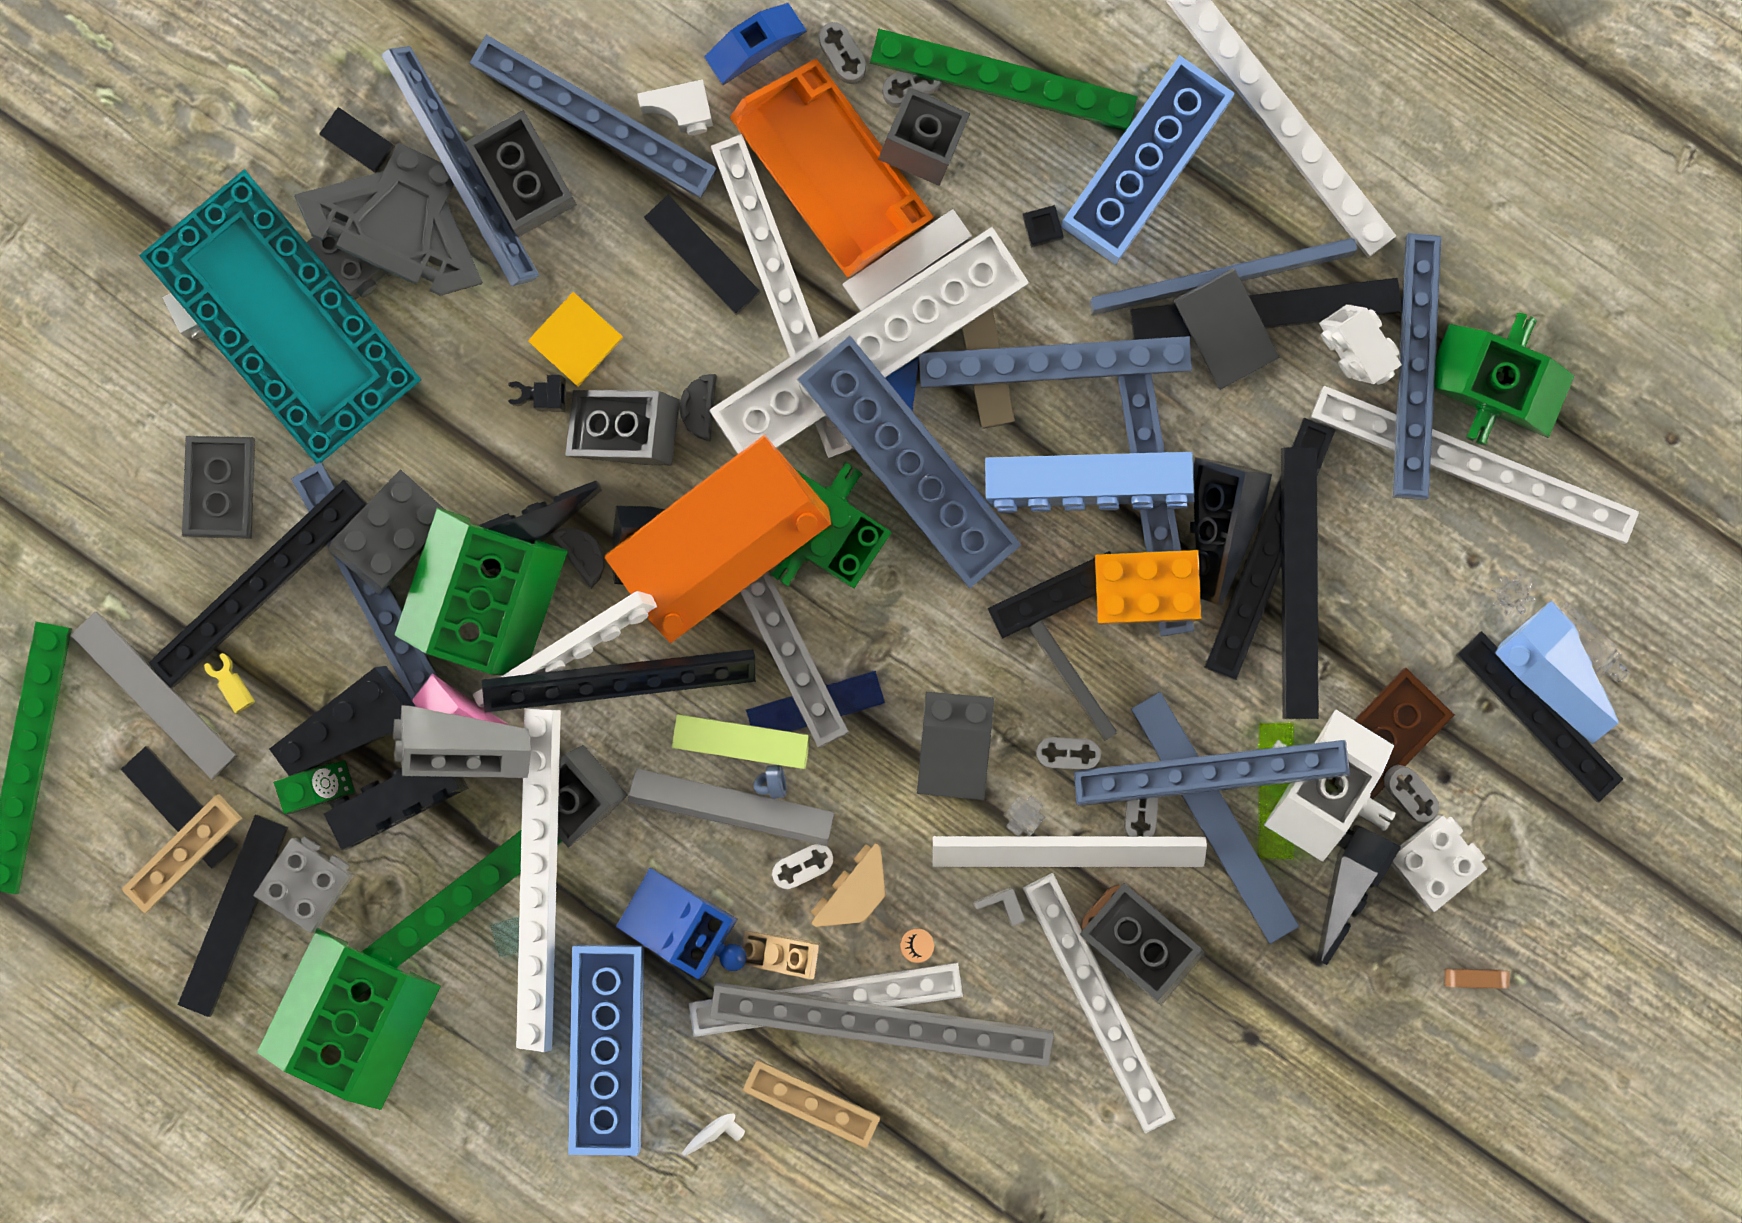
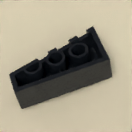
[269,666,416,776]
[324,767,469,850]

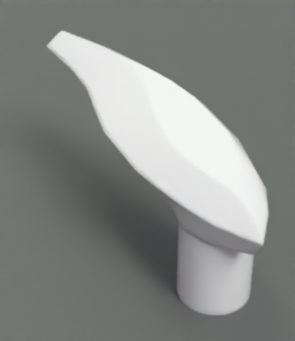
[682,1114,745,1156]

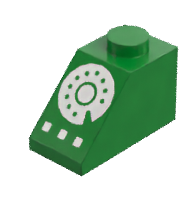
[273,760,356,814]

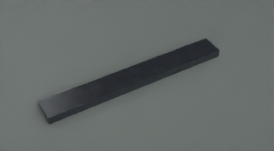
[1130,278,1402,340]
[1204,418,1335,680]
[1281,447,1319,719]
[148,479,368,688]
[481,649,756,713]

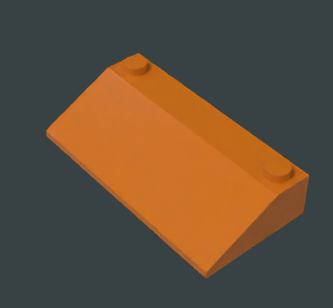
[729,58,934,278]
[605,434,831,644]

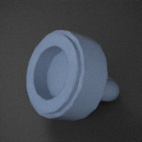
[753,765,787,799]

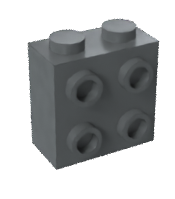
[306,219,393,299]

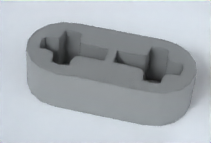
[819,22,866,84]
[882,72,942,108]
[1036,737,1101,770]
[1384,765,1439,823]
[1124,797,1159,837]

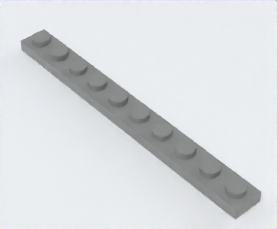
[710,982,1054,1067]

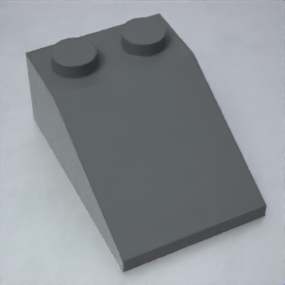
[565,390,680,466]
[917,692,994,800]
[1079,883,1205,1006]

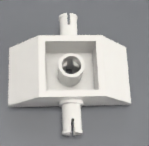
[1264,710,1395,862]

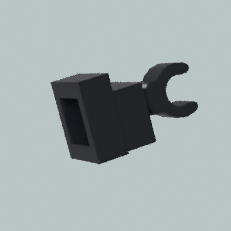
[508,375,566,412]

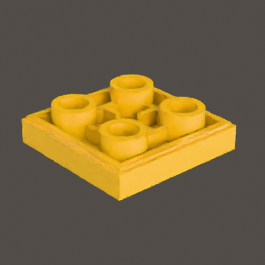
[528,292,623,387]

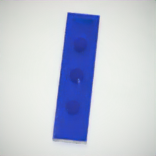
[746,671,885,732]

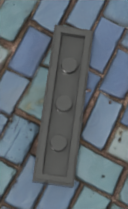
[1029,621,1117,741]

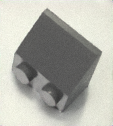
[878,87,970,186]
[558,745,628,848]

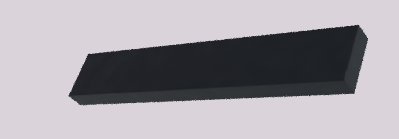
[1456,631,1623,802]
[177,814,289,1017]

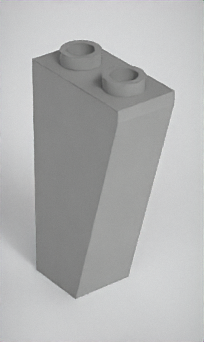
[394,705,531,778]

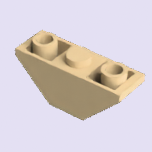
[810,843,886,927]
[742,931,820,979]

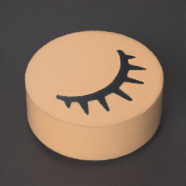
[900,928,934,963]

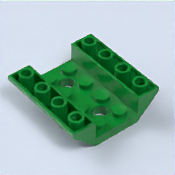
[395,507,568,675]
[257,928,441,1110]

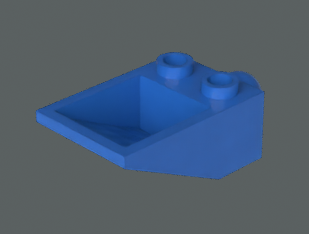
[616,868,747,979]

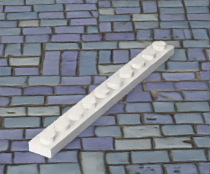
[1165,0,1396,258]
[711,134,854,460]
[1310,386,1639,544]
[516,708,561,1052]

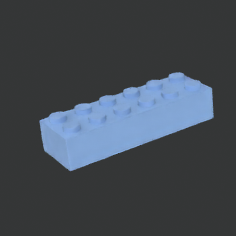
[1061,55,1235,265]
[985,452,1194,513]
[568,944,644,1156]

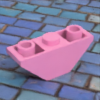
[412,673,508,725]

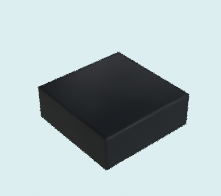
[1022,205,1064,248]

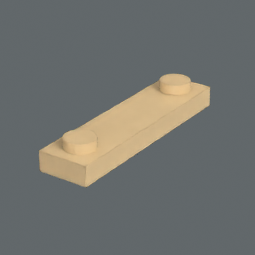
[121,794,243,914]
[742,1059,881,1149]

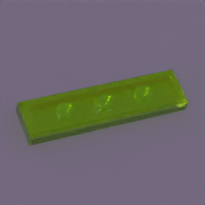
[1258,723,1294,859]

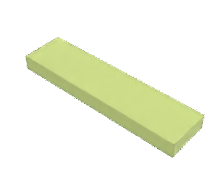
[672,714,811,769]

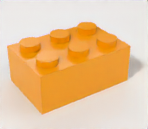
[1095,550,1201,625]

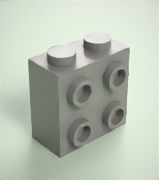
[253,836,354,933]

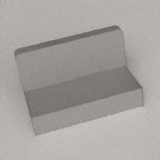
[973,887,1025,926]

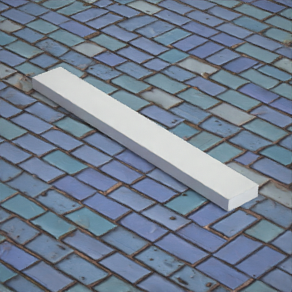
[932,836,1207,867]
[1022,873,1175,1134]
[689,962,963,1037]

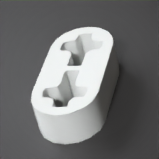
[772,844,834,889]

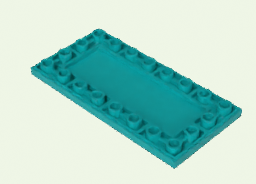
[139,169,422,464]

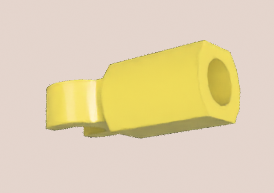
[204,653,255,714]

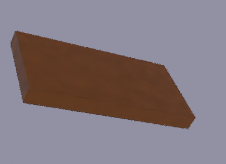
[1326,668,1455,799]

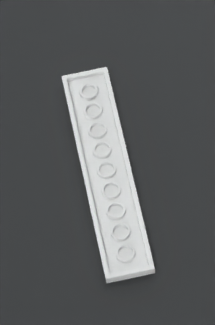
[709,227,1029,454]

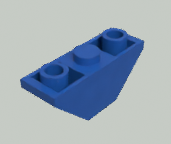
[704,3,807,85]

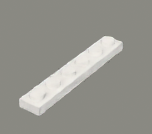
[473,591,657,707]

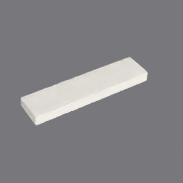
[842,209,972,312]

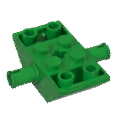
[1434,313,1575,445]
[770,462,892,589]

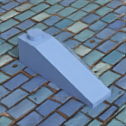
[1495,600,1619,744]

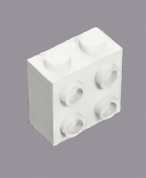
[1319,304,1402,385]
[1391,815,1487,912]

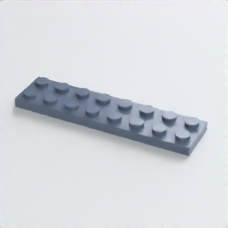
[797,335,1021,588]

